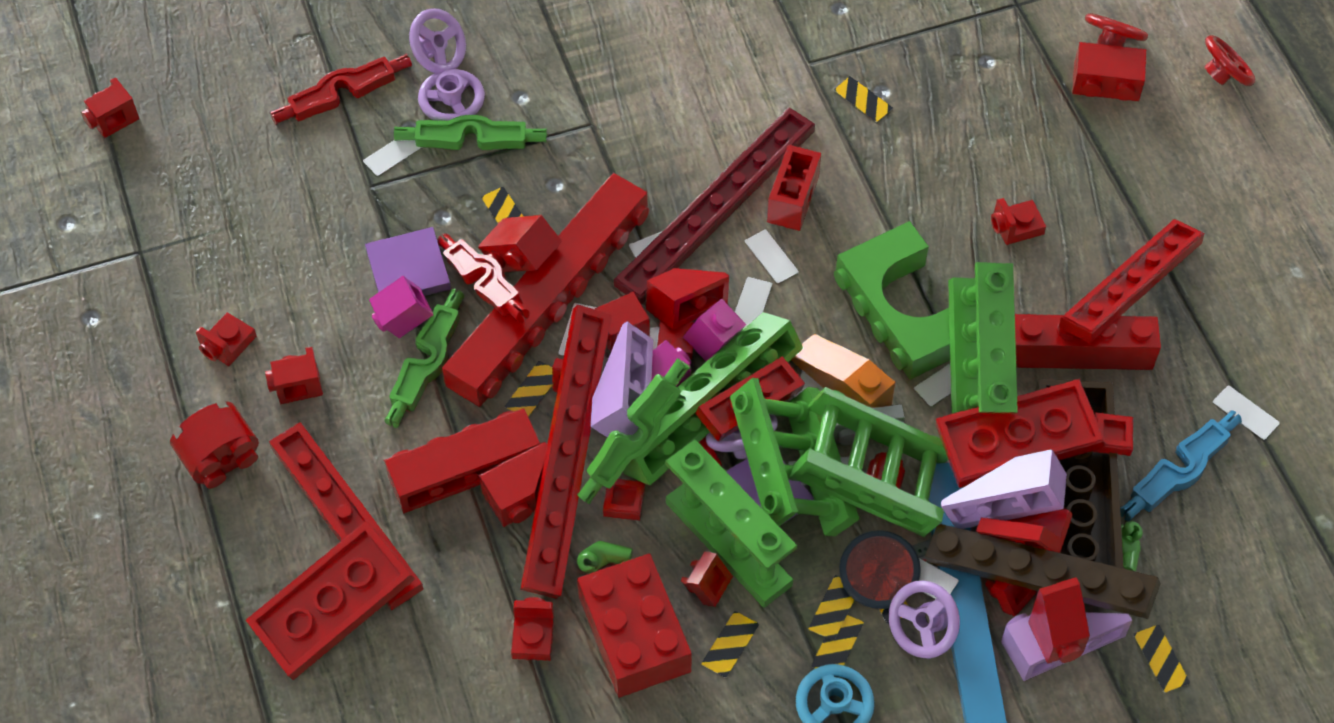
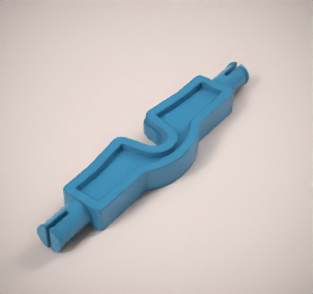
[1120,410,1242,521]

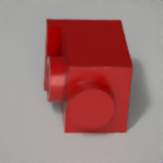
[81,77,140,138]
[265,347,323,405]

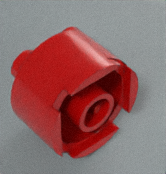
[170,402,259,489]

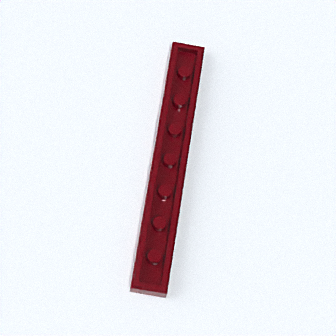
[614,107,815,304]

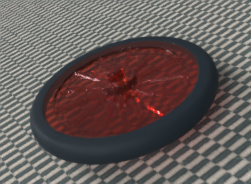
[839,530,921,609]

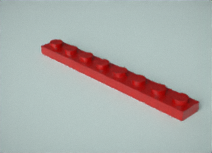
[520,304,612,599]

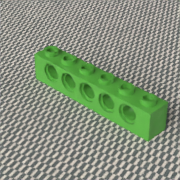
[623,312,803,485]

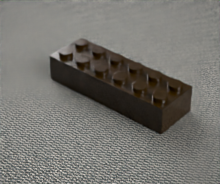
[1035,379,1124,569]

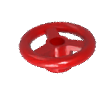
[1085,13,1148,47]
[1205,35,1256,86]

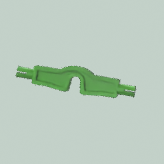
[394,115,547,150]
[384,289,465,428]
[577,358,690,504]

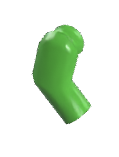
[1121,521,1143,572]
[577,541,633,573]

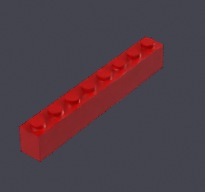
[442,173,649,408]

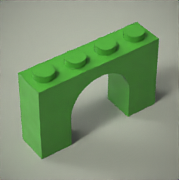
[834,221,950,380]

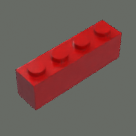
[1015,314,1161,370]
[384,408,540,514]

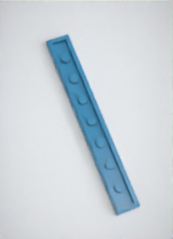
[929,463,1007,723]

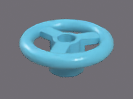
[796,664,875,723]

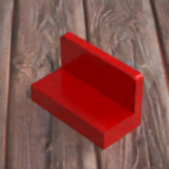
[976,509,1072,553]

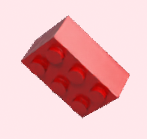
[577,553,692,698]

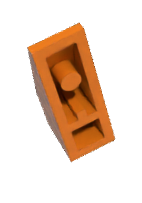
[791,334,896,408]

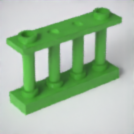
[948,262,1018,414]
[730,378,859,537]
[790,387,948,537]
[665,439,797,608]

